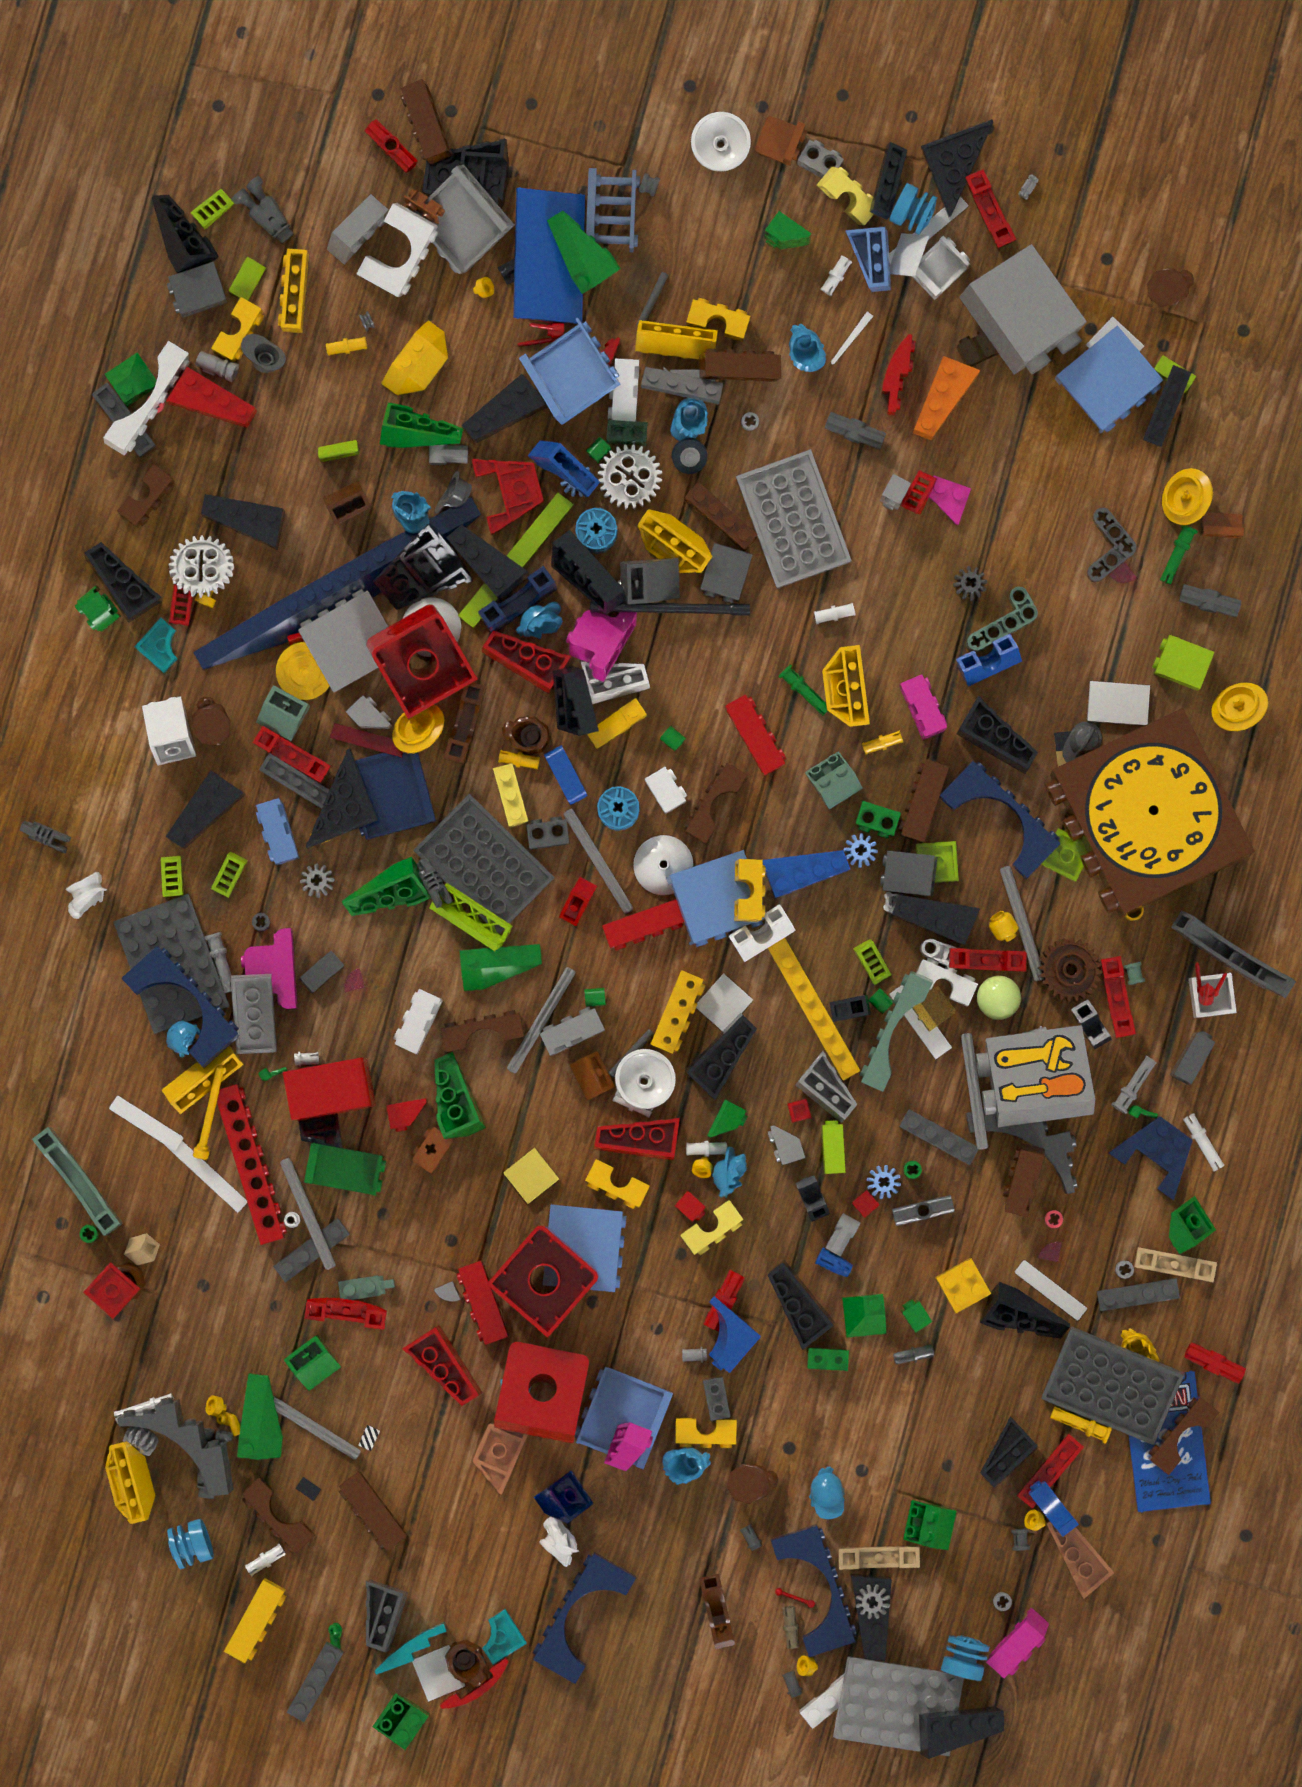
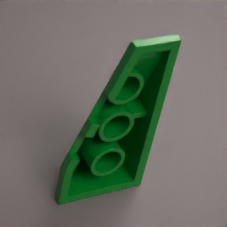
[547,210,621,294]
[379,402,463,448]
[342,857,431,916]
[459,944,542,991]
[434,1052,486,1139]
[237,1373,283,1460]

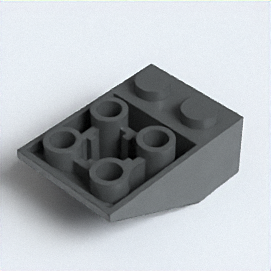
[620,558,680,604]

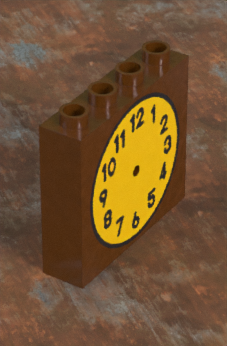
[1045,708,1255,918]

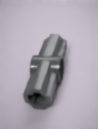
[825,412,886,450]
[1179,584,1242,617]
[892,1195,955,1226]

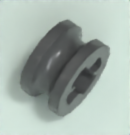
[359,311,375,331]
[252,913,270,932]

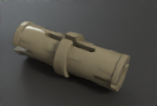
[782,1606,800,1649]

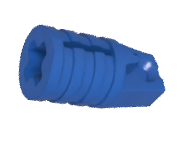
[815,1248,853,1277]

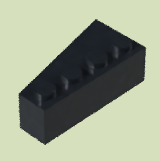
[446,525,530,601]
[551,530,624,615]
[956,696,1038,774]
[888,895,980,945]
[767,1260,835,1350]
[851,1574,892,1661]
[919,1707,1004,1759]

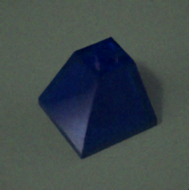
[534,1470,594,1524]

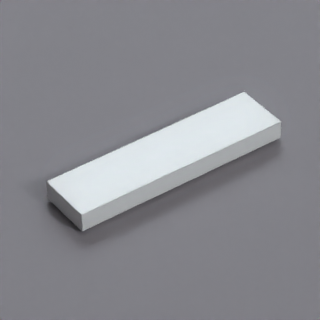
[889,985,952,1059]

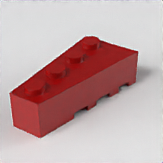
[482,631,571,694]
[594,1118,680,1161]
[402,1325,483,1406]

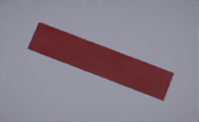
[330,723,403,757]

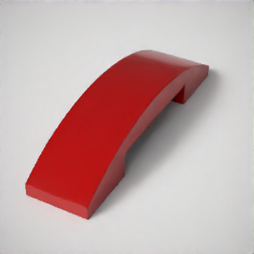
[965,169,1016,249]
[252,726,331,783]
[949,948,1027,972]
[1101,956,1136,1038]
[304,1298,387,1330]
[440,1657,509,1709]

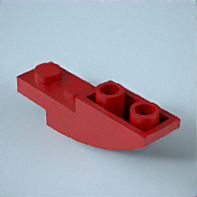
[881,334,916,416]

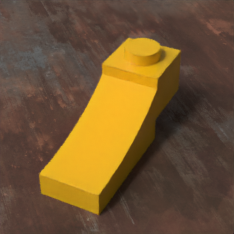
[587,698,647,749]

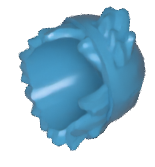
[789,324,826,372]
[670,398,708,441]
[391,491,431,533]
[516,602,563,639]
[166,1021,201,1058]
[712,1146,747,1198]
[662,1447,711,1485]
[809,1466,845,1519]

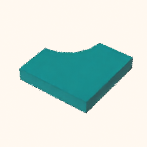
[134,618,178,674]
[482,1608,527,1665]

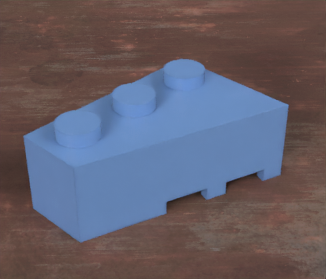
[846,227,891,292]
[256,798,300,865]

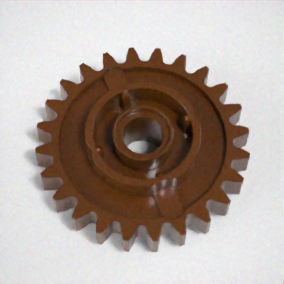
[1037,938,1102,1002]

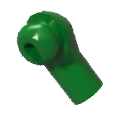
[328,1623,343,1649]

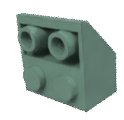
[256,685,310,741]
[805,751,863,809]

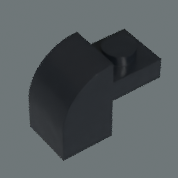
[829,995,871,1022]
[1071,999,1112,1049]
[796,1175,830,1222]

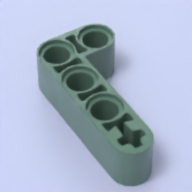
[966,587,1038,653]

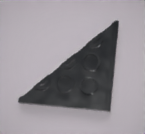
[921,119,993,218]
[306,748,378,849]

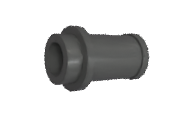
[740,1524,762,1551]
[782,1670,803,1698]

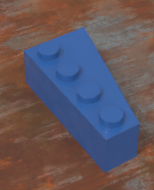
[763,850,850,899]

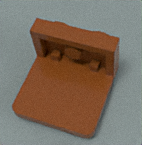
[755,116,807,166]

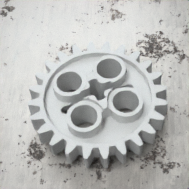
[598,444,662,509]
[169,535,234,598]

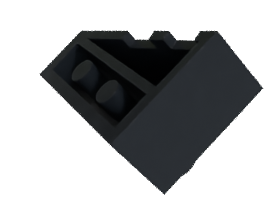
[553,666,599,736]
[980,1416,1039,1488]

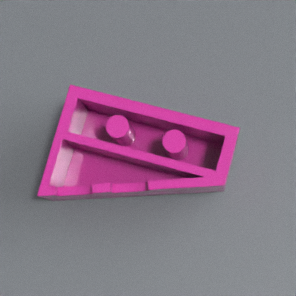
[899,674,947,740]
[604,1422,653,1471]
[986,1608,1049,1679]

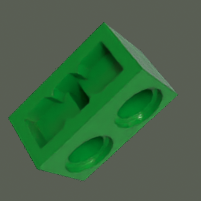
[855,801,901,839]
[901,1299,933,1333]
[807,1347,849,1371]

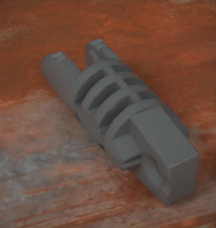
[20,821,71,853]
[417,858,452,908]

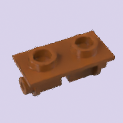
[404,189,445,225]

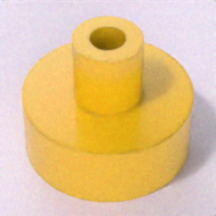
[473,277,494,298]
[195,590,216,608]
[692,1157,713,1178]
[205,1395,227,1417]
[1024,1509,1046,1531]
[797,1656,818,1677]

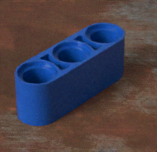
[544,745,588,805]

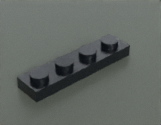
[870,142,907,220]
[1143,365,1192,447]

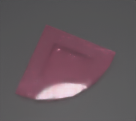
[1109,563,1137,583]
[345,968,365,993]
[1038,1242,1062,1262]

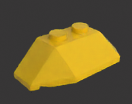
[381,320,448,396]
[637,509,713,573]
[822,645,870,727]
[105,1441,155,1524]

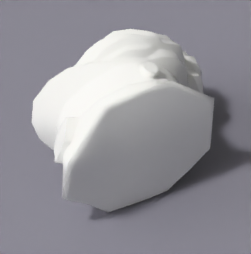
[66,872,107,919]
[539,1514,579,1567]

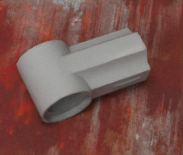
[429,444,468,465]
[826,1213,860,1256]

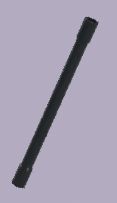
[590,601,750,616]

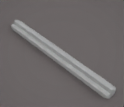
[564,809,633,914]
[1000,866,1044,981]
[507,967,575,1073]
[961,1033,988,1150]
[280,1158,336,1270]
[274,1396,361,1460]

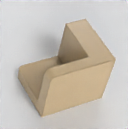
[124,1233,160,1265]

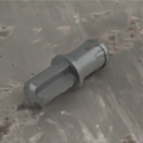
[893,1344,934,1364]

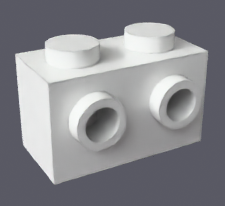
[645,767,687,815]

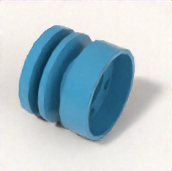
[889,183,938,235]
[575,508,618,554]
[597,786,639,831]
[167,1518,214,1569]
[941,1636,990,1681]

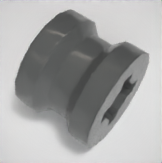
[639,173,660,197]

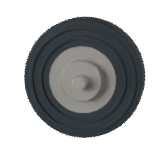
[671,438,708,474]

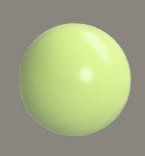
[977,976,1021,1020]

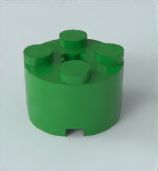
[74,586,121,632]

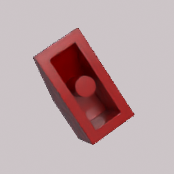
[559,877,597,926]
[386,1098,427,1132]

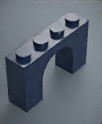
[478,566,557,633]

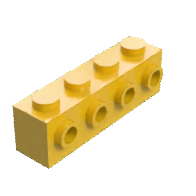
[278,249,309,333]
[635,320,718,359]
[650,970,705,1054]
[162,1046,244,1114]
[224,1578,287,1663]

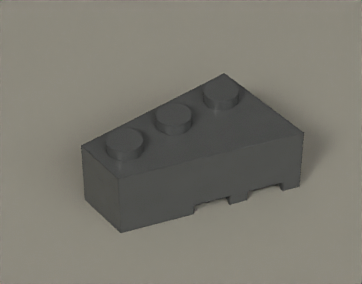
[366,1580,409,1652]

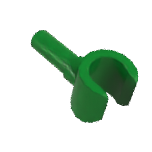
[258,1067,287,1081]
[1128,1105,1158,1119]

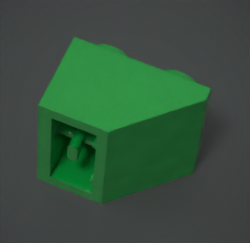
[283,1335,341,1391]
[903,1500,957,1550]
[372,1693,430,1750]

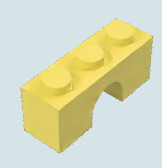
[817,167,874,226]
[493,763,529,828]
[680,1200,743,1255]

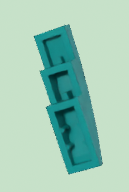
[375,1622,448,1675]

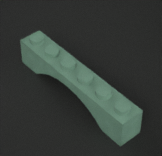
[860,971,933,1092]
[32,1127,123,1236]

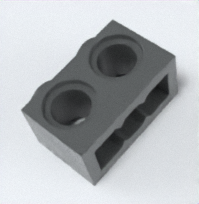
[526,816,570,850]
[703,1376,730,1421]

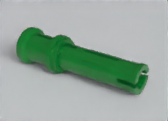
[1159,525,1198,585]
[778,664,827,716]

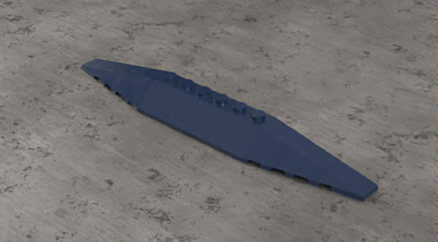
[193,497,481,670]

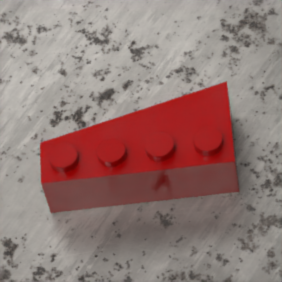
[166,367,257,428]

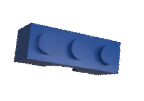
[956,634,1022,687]

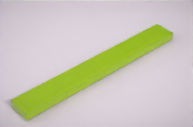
[458,493,574,629]

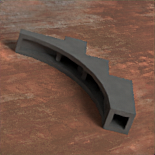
[1171,910,1296,999]
[965,1109,1077,1194]
[117,1397,234,1496]

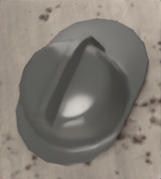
[241,334,286,373]
[434,471,472,514]
[1063,722,1102,762]

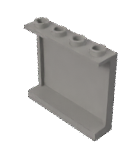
[414,165,514,274]
[298,589,388,692]

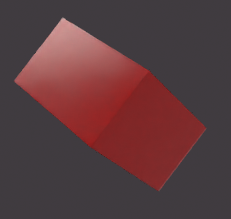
[366,604,478,719]
[283,1057,376,1121]
[487,1225,599,1338]
[494,1342,589,1443]

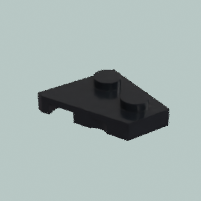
[299,1114,342,1148]

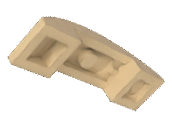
[1134,1247,1217,1282]
[838,1546,920,1570]

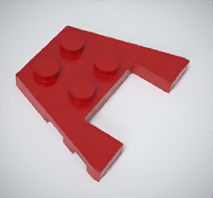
[471,459,544,535]

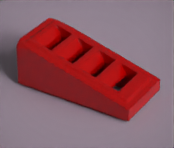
[900,470,937,515]
[169,583,193,626]

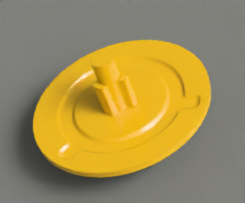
[1162,468,1213,525]
[276,642,330,700]
[1212,683,1268,731]
[392,704,444,753]

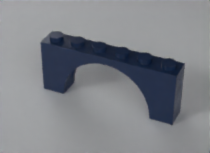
[939,761,1060,880]
[121,946,240,1068]
[771,1524,857,1657]
[532,1552,636,1684]

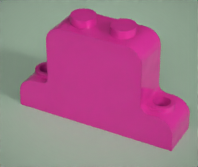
[566,610,637,682]
[241,928,298,1009]

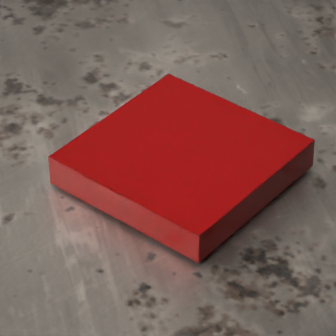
[83,1262,140,1319]

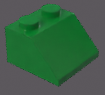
[764,211,812,250]

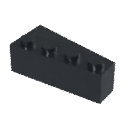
[461,374,548,444]
[201,494,285,550]
[84,542,162,623]
[166,771,246,849]
[685,1013,757,1100]

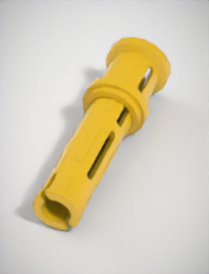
[1050,1406,1112,1444]

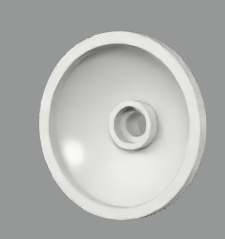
[691,112,751,172]
[403,597,461,657]
[634,835,693,895]
[615,1049,675,1109]

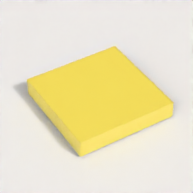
[503,1148,559,1204]

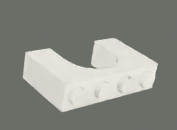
[357,203,438,297]

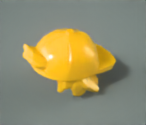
[1121,1329,1160,1362]

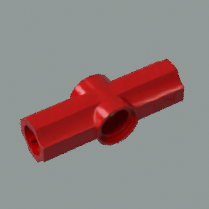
[364,119,418,173]
[703,1270,745,1332]
[1184,1342,1246,1384]

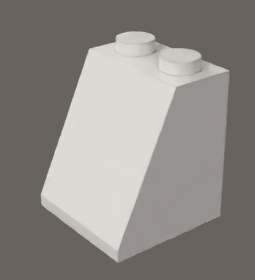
[142,697,196,766]

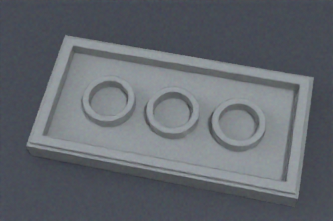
[231,974,277,1054]

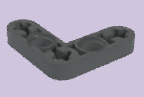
[1087,508,1136,582]

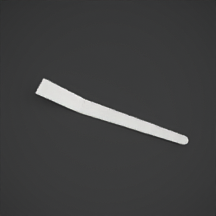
[831,312,873,364]

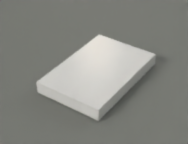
[1087,681,1150,726]

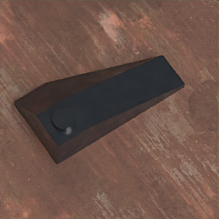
[152,195,219,273]
[980,1282,1070,1339]

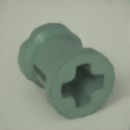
[1124,962,1145,985]

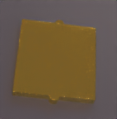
[912,985,956,1032]

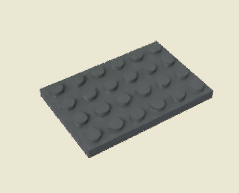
[413,794,555,934]
[113,894,230,1034]
[1041,1326,1184,1445]

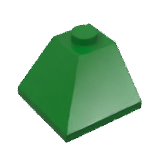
[105,352,157,407]
[707,1100,748,1138]
[1169,1196,1216,1254]
[842,1293,887,1338]

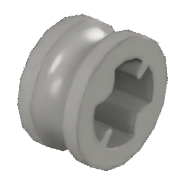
[741,412,759,431]
[1115,1260,1134,1279]
[993,1592,1012,1611]

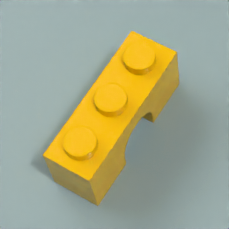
[211,297,264,362]
[686,298,750,342]
[734,859,766,922]
[585,1159,650,1209]
[676,1418,737,1448]

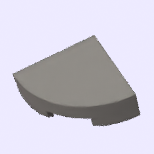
[434,1281,461,1301]

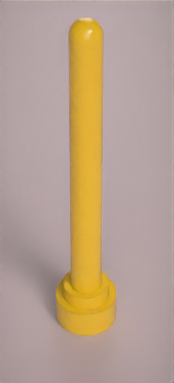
[192,1066,224,1160]

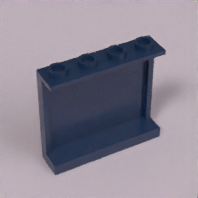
[356,752,436,840]

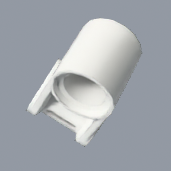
[920,939,956,967]

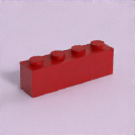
[725,694,787,777]
[602,899,685,951]
[456,1260,509,1345]

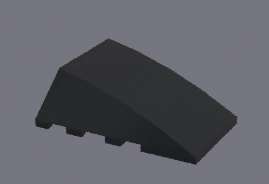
[422,138,509,208]
[373,524,473,610]

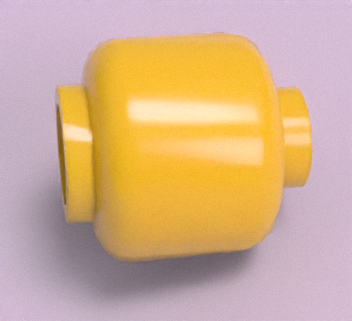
[989,911,1019,942]

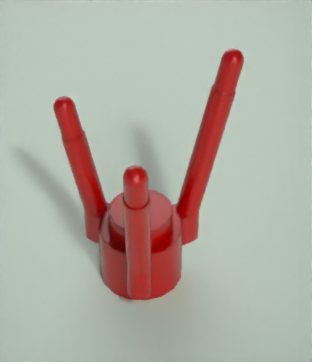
[517,320,564,347]
[1195,963,1227,1006]

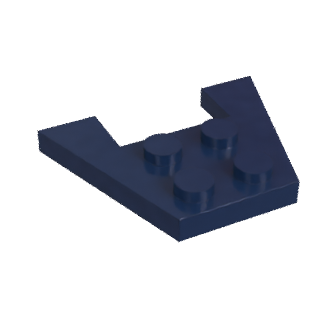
[1108,1116,1193,1201]

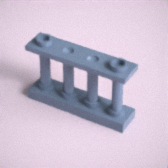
[586,168,640,253]

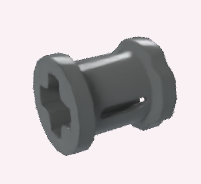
[1011,1529,1030,1551]

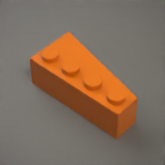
[913,356,980,440]

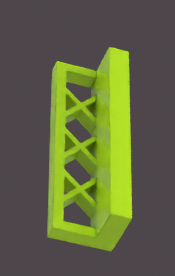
[429,883,513,951]

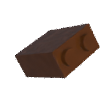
[323,481,371,525]

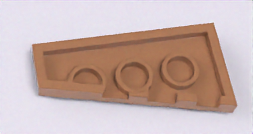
[1046,1521,1114,1599]

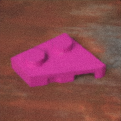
[929,476,971,525]

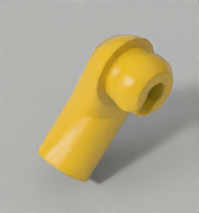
[216,1412,241,1436]

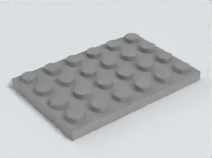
[736,449,852,589]
[833,1656,964,1756]

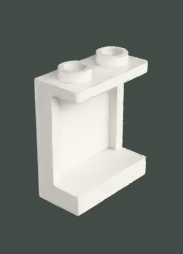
[912,236,970,300]

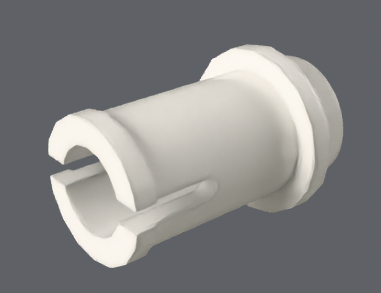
[294,1052,319,1067]
[284,1212,300,1228]

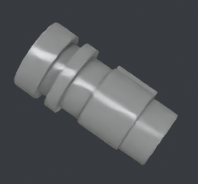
[195,351,239,382]

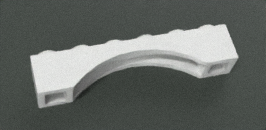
[103,341,190,456]

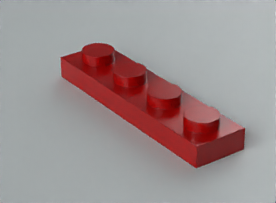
[1017,1434,1084,1509]

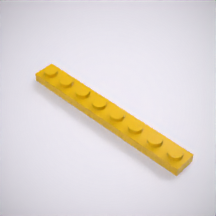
[768,938,860,1081]

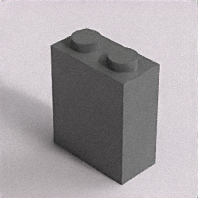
[167,262,228,318]
[700,543,753,604]
[880,851,938,896]
[1170,1031,1215,1085]

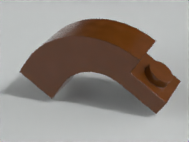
[699,1574,735,1649]

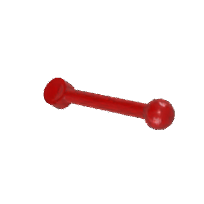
[775,1588,815,1608]

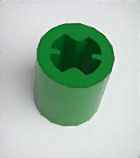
[585,437,612,463]
[660,726,686,752]
[584,988,606,1007]
[869,988,893,1014]
[903,1161,922,1179]
[79,1225,100,1243]

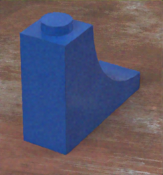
[528,441,600,497]
[709,1296,761,1373]
[1028,1481,1079,1537]

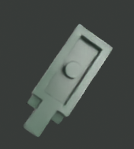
[338,1275,395,1300]

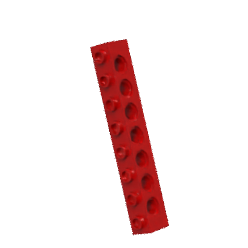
[217,1084,287,1245]

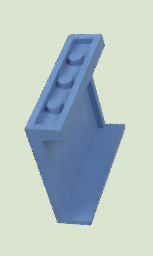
[519,317,621,425]
[1055,325,1163,434]
[666,850,766,947]
[543,1204,626,1292]
[575,1366,673,1469]

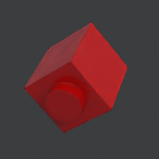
[674,1191,706,1222]

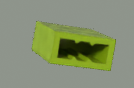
[1152,635,1214,691]
[821,1120,846,1174]

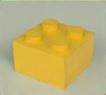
[935,1258,991,1313]

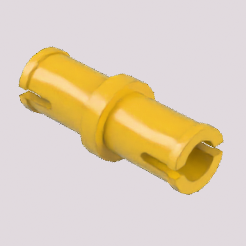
[326,337,367,356]
[862,730,903,755]
[498,750,540,770]

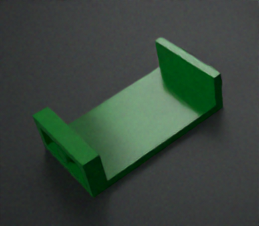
[304,1143,386,1196]

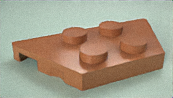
[473,1423,528,1495]

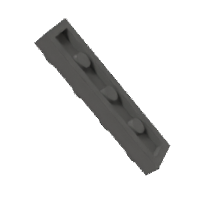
[641,367,723,404]
[92,382,156,458]
[259,753,329,809]
[899,1109,979,1165]
[273,1218,350,1282]
[1096,1278,1180,1311]
[287,1642,344,1722]

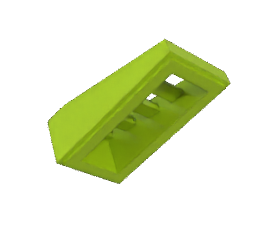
[191,189,234,230]
[211,852,248,898]
[161,856,184,897]
[853,939,891,985]

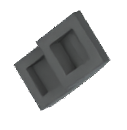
[299,951,344,994]

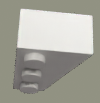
[608,358,639,426]
[393,989,443,1055]

